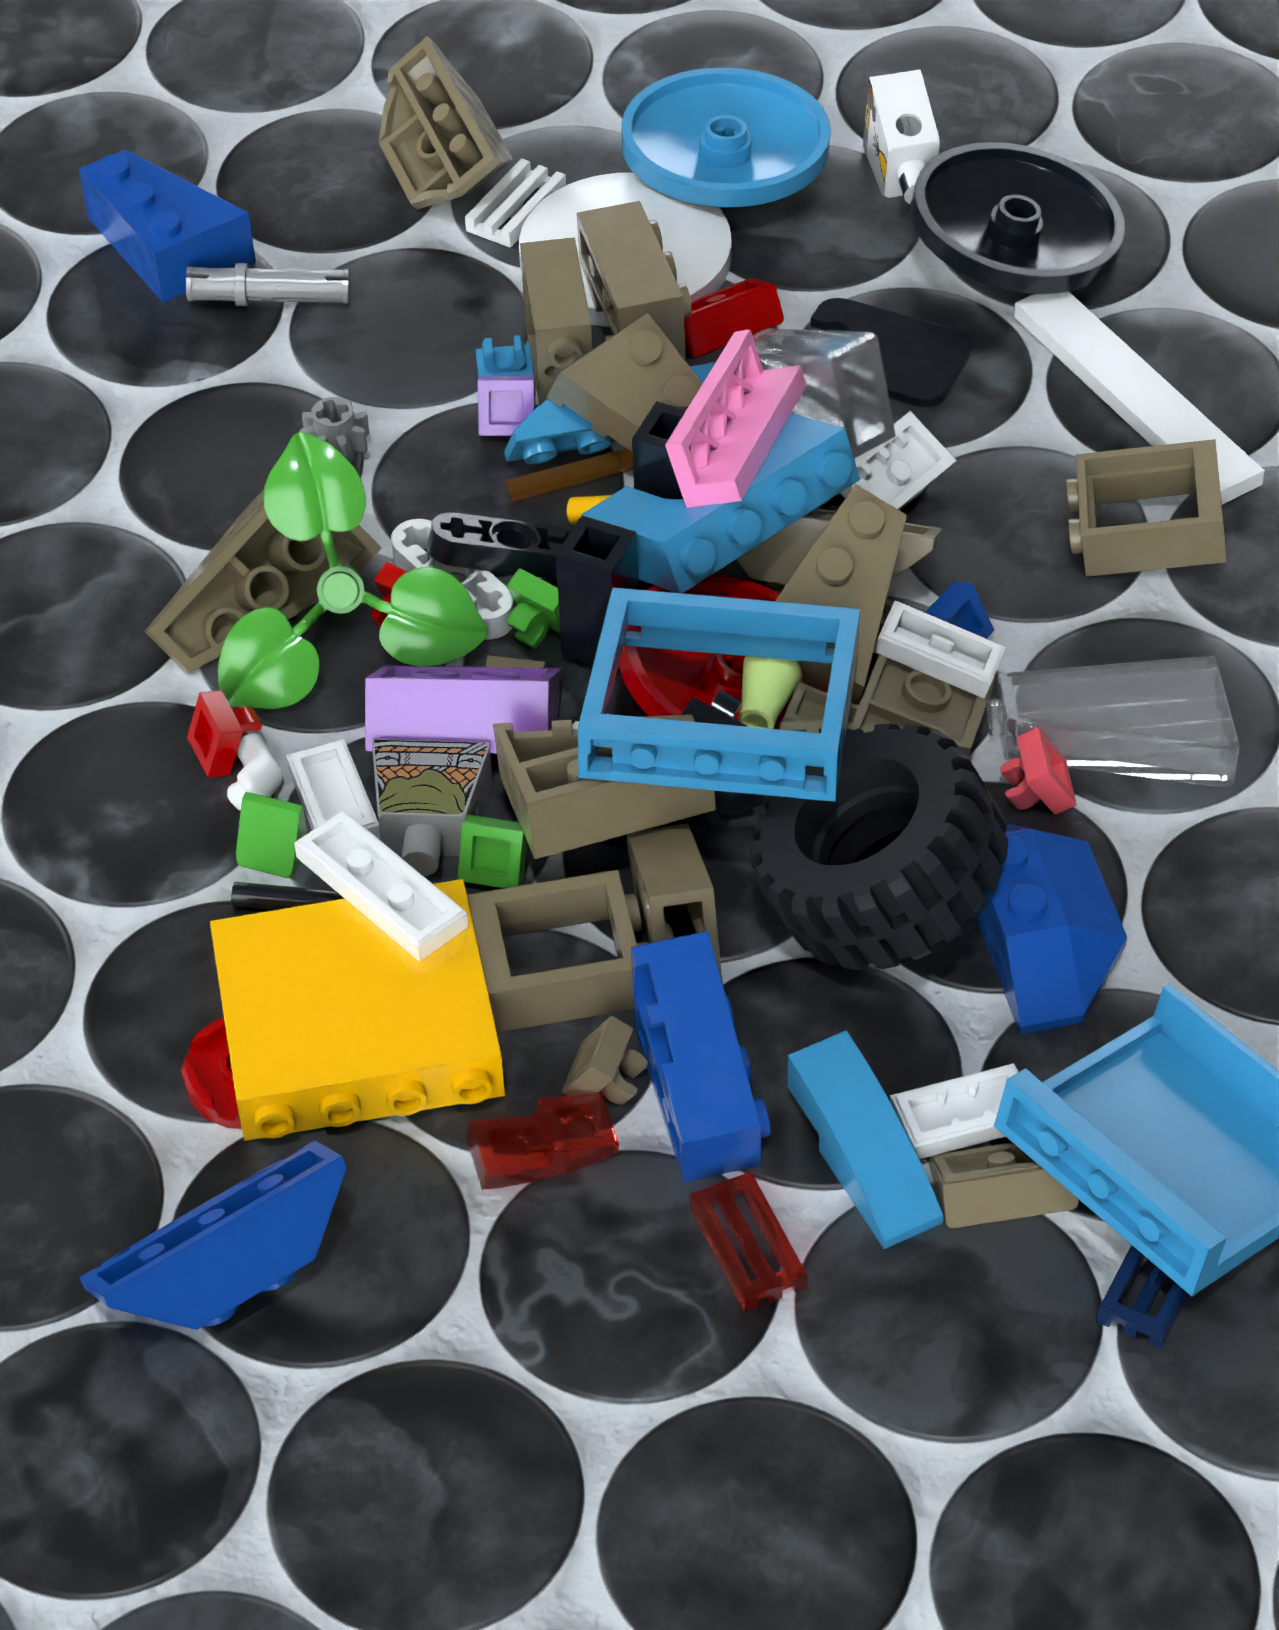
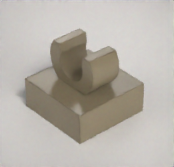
[561,1015,648,1105]

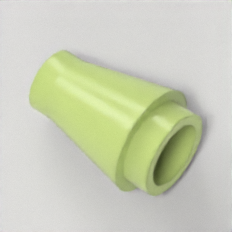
[738,656,803,729]

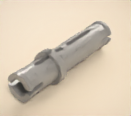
[186,263,351,306]

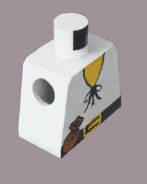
[863,70,940,204]

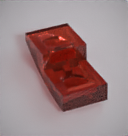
[466,1093,619,1190]

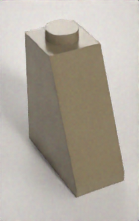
[626,823,723,984]

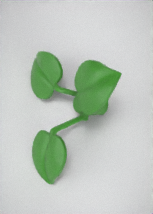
[218,432,488,709]

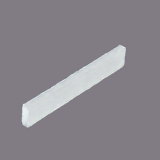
[1014,291,1265,505]

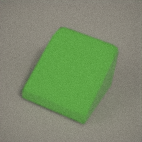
[236,792,307,878]

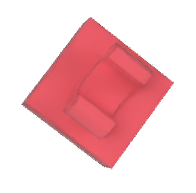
[1000,727,1077,815]

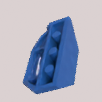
[976,823,1127,1035]
[79,1140,347,1330]

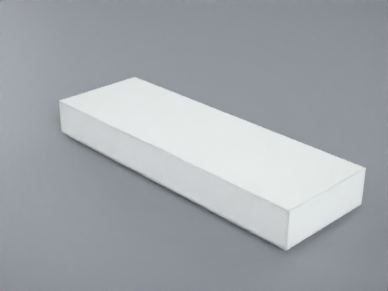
[294,810,469,962]

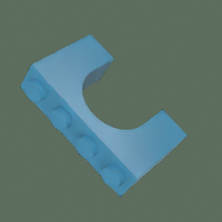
[581,413,861,594]

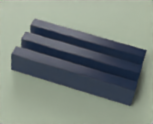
[1097,1245,1188,1349]

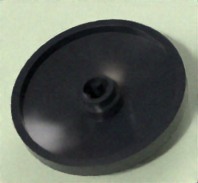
[910,142,1125,294]

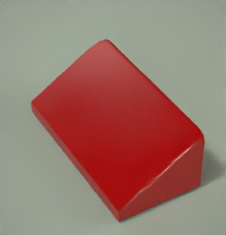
[684,278,784,357]

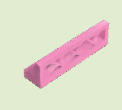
[665,330,807,508]

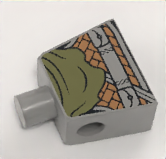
[372,739,493,876]

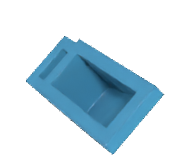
[787,1030,944,1249]

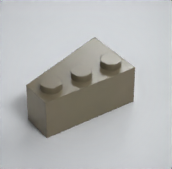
[577,201,692,361]
[546,313,703,452]
[775,484,907,705]
[493,714,716,859]

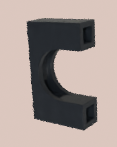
[556,401,691,668]

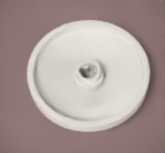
[519,173,731,327]

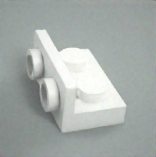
[826,411,956,510]

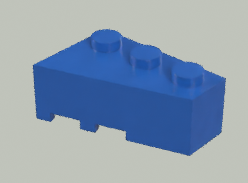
[79,149,256,303]
[631,931,770,1183]

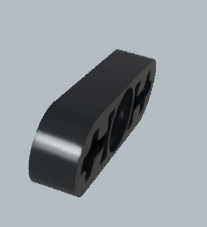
[427,512,573,579]

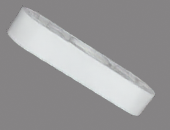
[391,519,514,640]

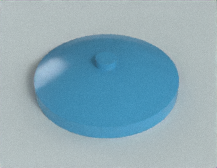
[621,68,831,207]

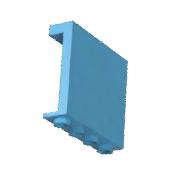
[994,983,1279,1296]

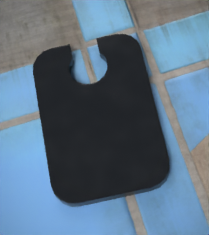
[791,298,972,407]

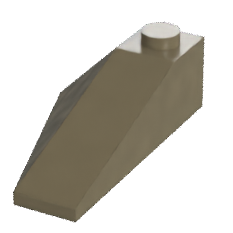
[145,490,382,673]

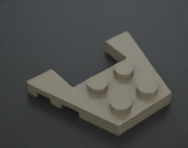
[779,598,998,756]

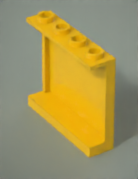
[210,879,505,1141]

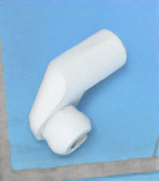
[227,733,283,811]

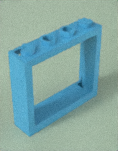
[578,588,860,802]

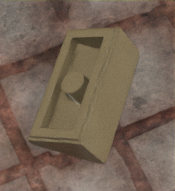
[928,1143,1078,1228]

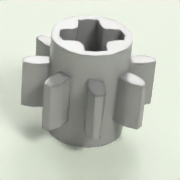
[300,397,370,463]

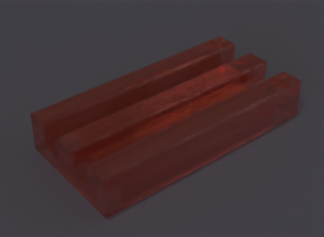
[689,1172,808,1312]

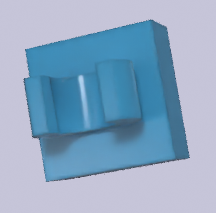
[475,335,536,397]

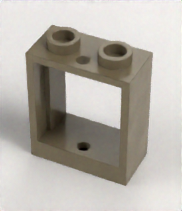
[520,237,592,405]
[1066,439,1227,577]
[467,870,648,1033]

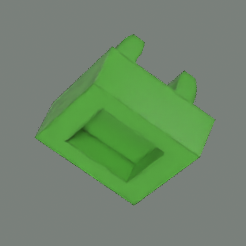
[506,568,560,649]
[457,814,527,888]

